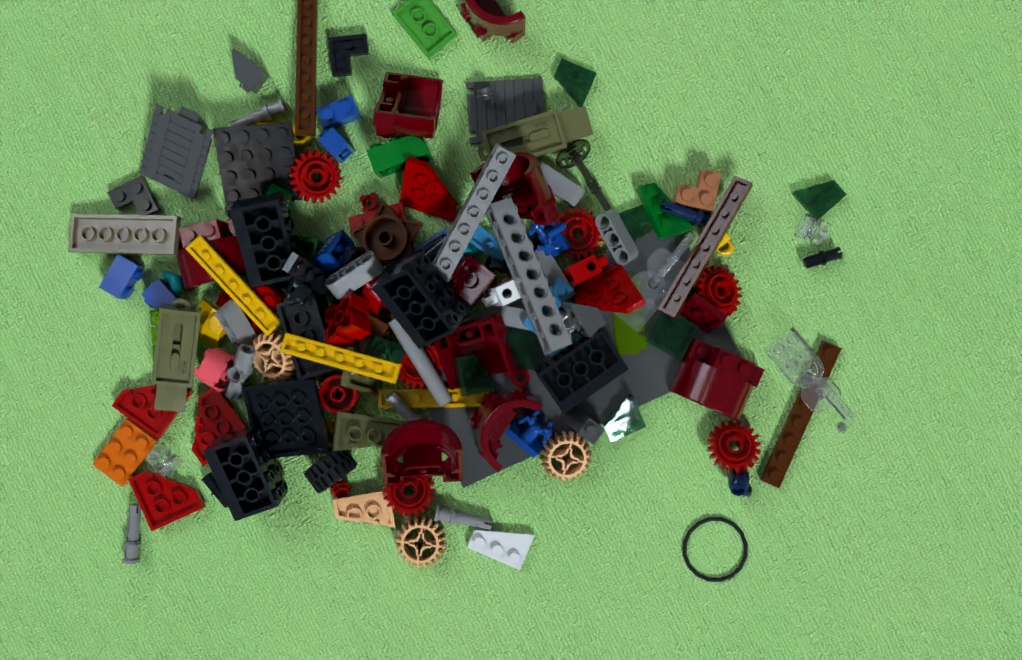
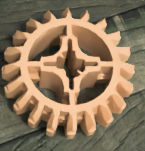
[251,331,296,382]
[540,430,592,482]
[395,516,447,569]

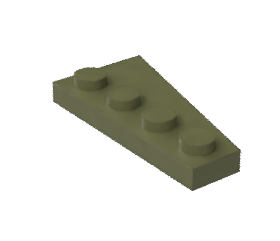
[332,412,407,451]

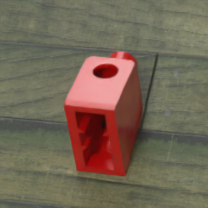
[562,254,609,288]

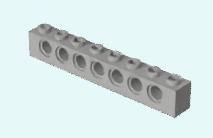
[432,142,516,283]
[486,197,573,355]

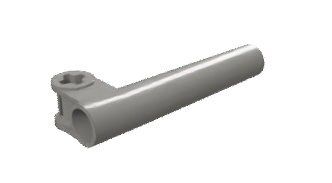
[388,319,453,407]

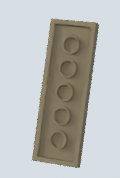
[68,214,181,255]

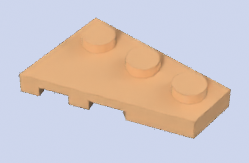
[333,490,396,528]

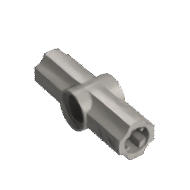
[225,344,256,400]

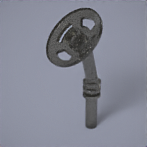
[556,139,612,211]

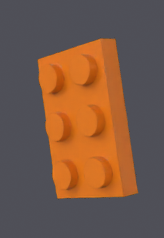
[92,418,159,487]

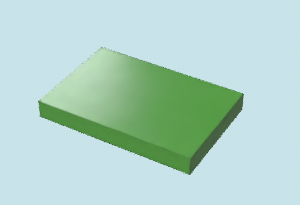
[392,0,458,59]

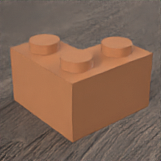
[673,169,722,214]

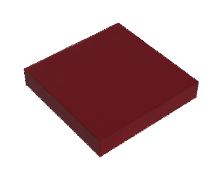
[447,254,498,307]
[680,293,727,333]

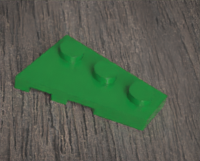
[636,183,694,240]

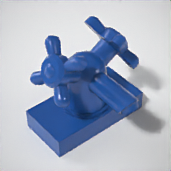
[528,220,571,257]
[505,410,553,458]

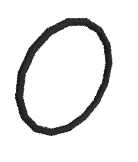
[683,517,748,582]

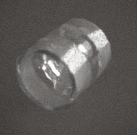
[794,213,832,246]
[145,443,183,479]

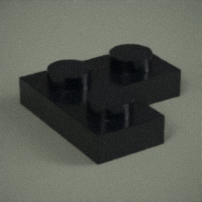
[328,34,370,78]
[107,175,160,215]

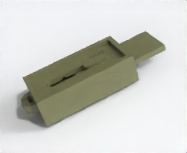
[478,106,593,161]
[151,298,202,412]

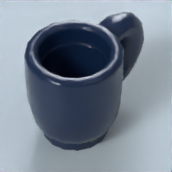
[728,468,752,497]

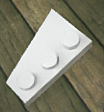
[467,528,535,570]

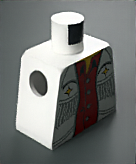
[482,276,521,308]

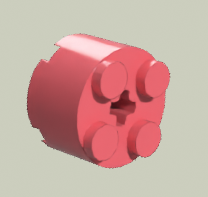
[194,347,236,392]

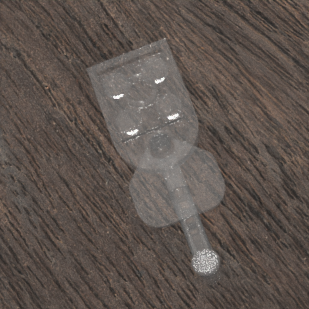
[613,232,695,333]
[763,327,856,433]

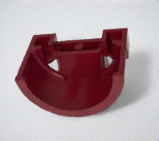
[460,0,526,43]
[373,72,443,139]
[470,152,559,225]
[176,219,247,292]
[434,313,518,390]
[669,338,764,421]
[469,387,542,473]
[381,419,463,486]

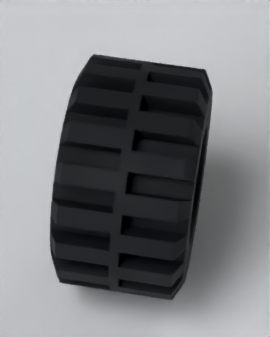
[304,450,357,493]

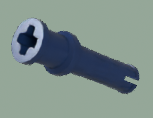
[660,199,713,227]

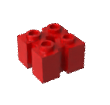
[324,292,371,349]

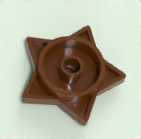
[350,201,423,267]

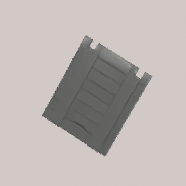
[466,78,544,144]
[140,104,214,199]

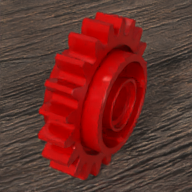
[288,149,343,204]
[556,207,603,261]
[694,265,742,316]
[392,343,443,389]
[706,420,761,474]
[382,476,436,518]

